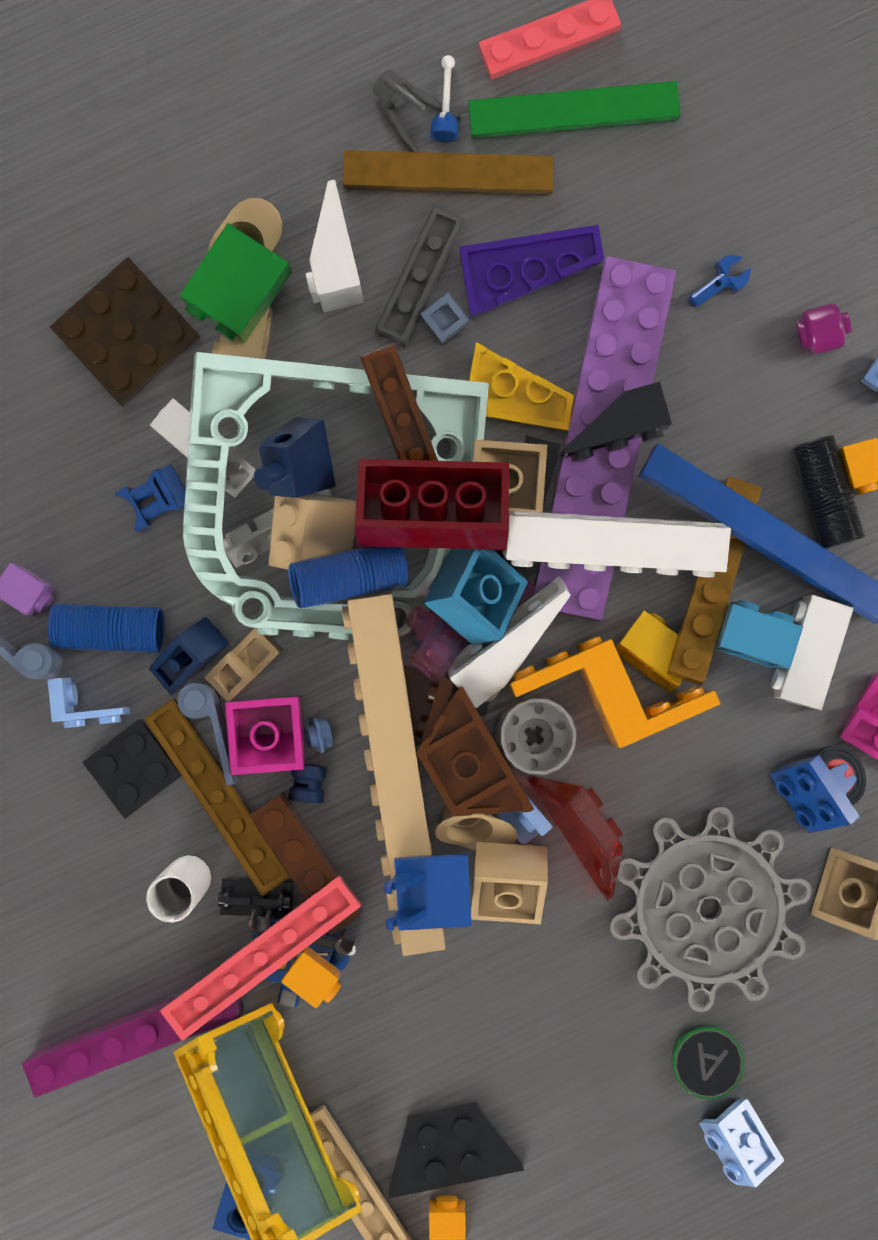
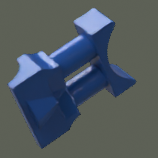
[115,464,186,532]

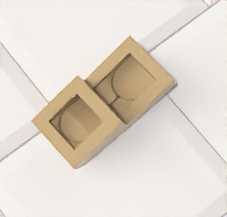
[204,628,284,702]

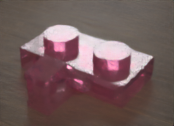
[403,605,468,682]

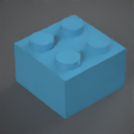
[424,549,528,645]
[714,600,803,668]

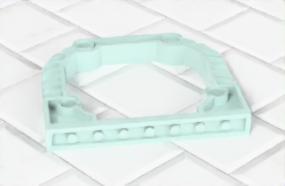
[183,352,489,640]

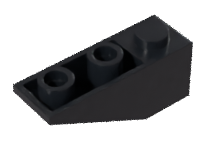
[561,381,672,462]

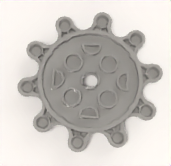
[610,806,812,1012]

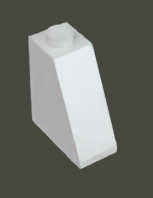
[150,399,255,498]

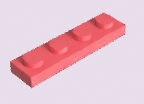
[478,0,622,80]

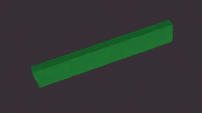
[468,81,681,139]

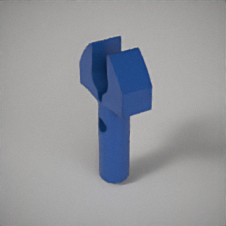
[689,255,751,307]

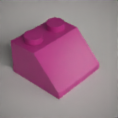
[225,696,305,775]

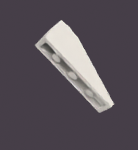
[446,576,571,708]

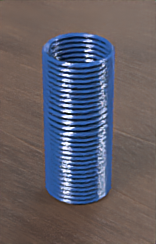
[288,547,408,610]
[48,604,164,653]

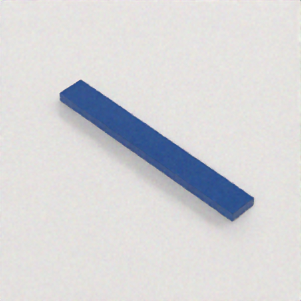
[638,443,878,624]

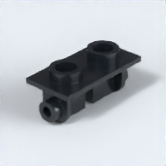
[218,879,293,917]

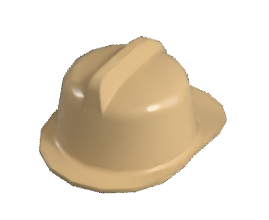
[209,198,283,252]
[435,802,517,851]

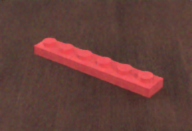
[160,875,361,1041]

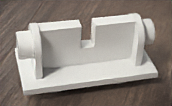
[223,508,274,568]

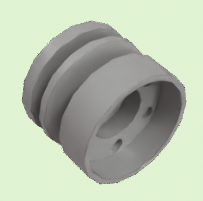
[494,698,576,775]

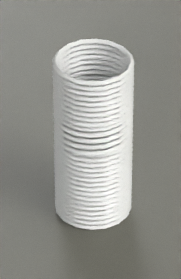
[146,855,211,923]

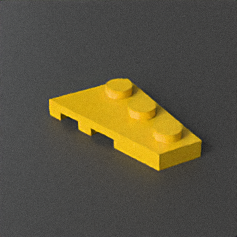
[469,342,574,431]

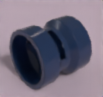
[288,763,327,803]

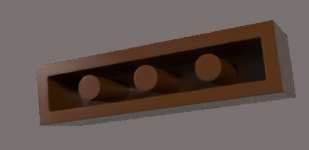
[249,791,363,936]

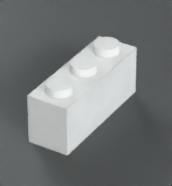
[771,595,854,711]

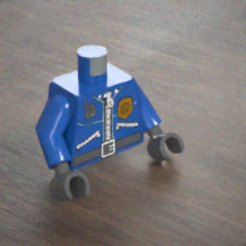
[248,909,361,1007]

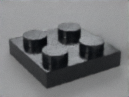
[82,719,181,819]

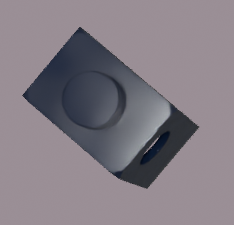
[254,417,336,498]

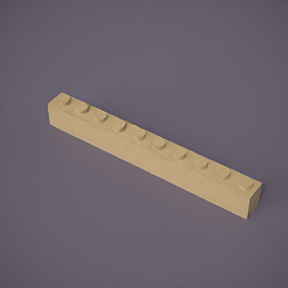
[342,590,446,956]

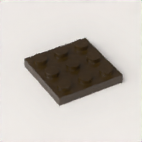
[49,257,200,407]

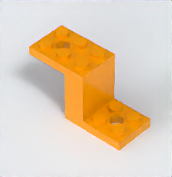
[507,636,721,749]

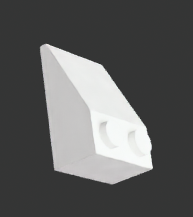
[305,179,364,313]

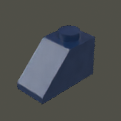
[148,617,229,695]

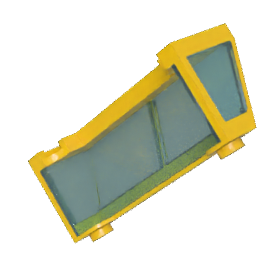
[173,1003,363,1240]

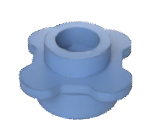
[305,718,333,753]

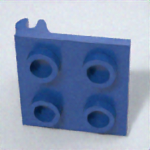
[384,853,472,931]

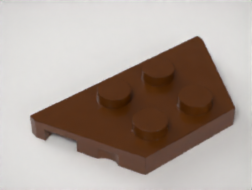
[416,686,534,816]

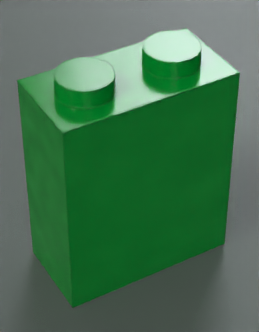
[179,223,292,343]

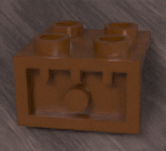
[403,665,454,745]

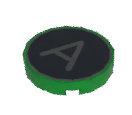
[671,1025,744,1099]

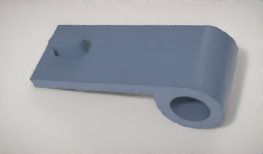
[0,635,63,679]
[177,682,240,786]

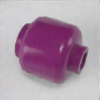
[796,303,852,354]

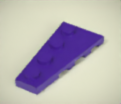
[459,225,604,319]

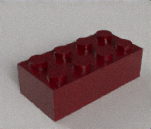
[355,459,509,550]

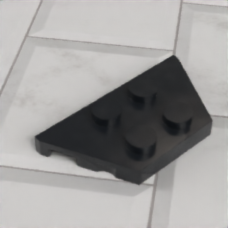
[388,1102,524,1199]

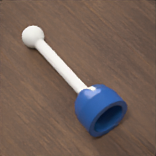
[430,55,459,142]

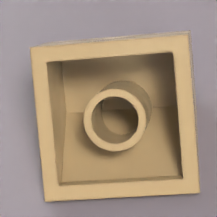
[473,439,547,513]
[269,493,357,570]
[471,842,548,924]
[811,847,878,940]

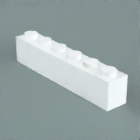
[503,511,731,577]

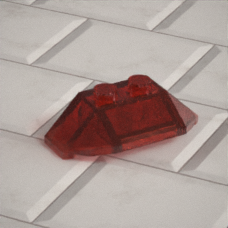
[525,774,623,901]

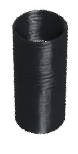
[790,435,866,549]

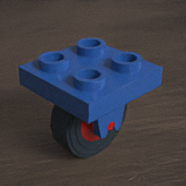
[769,746,866,833]

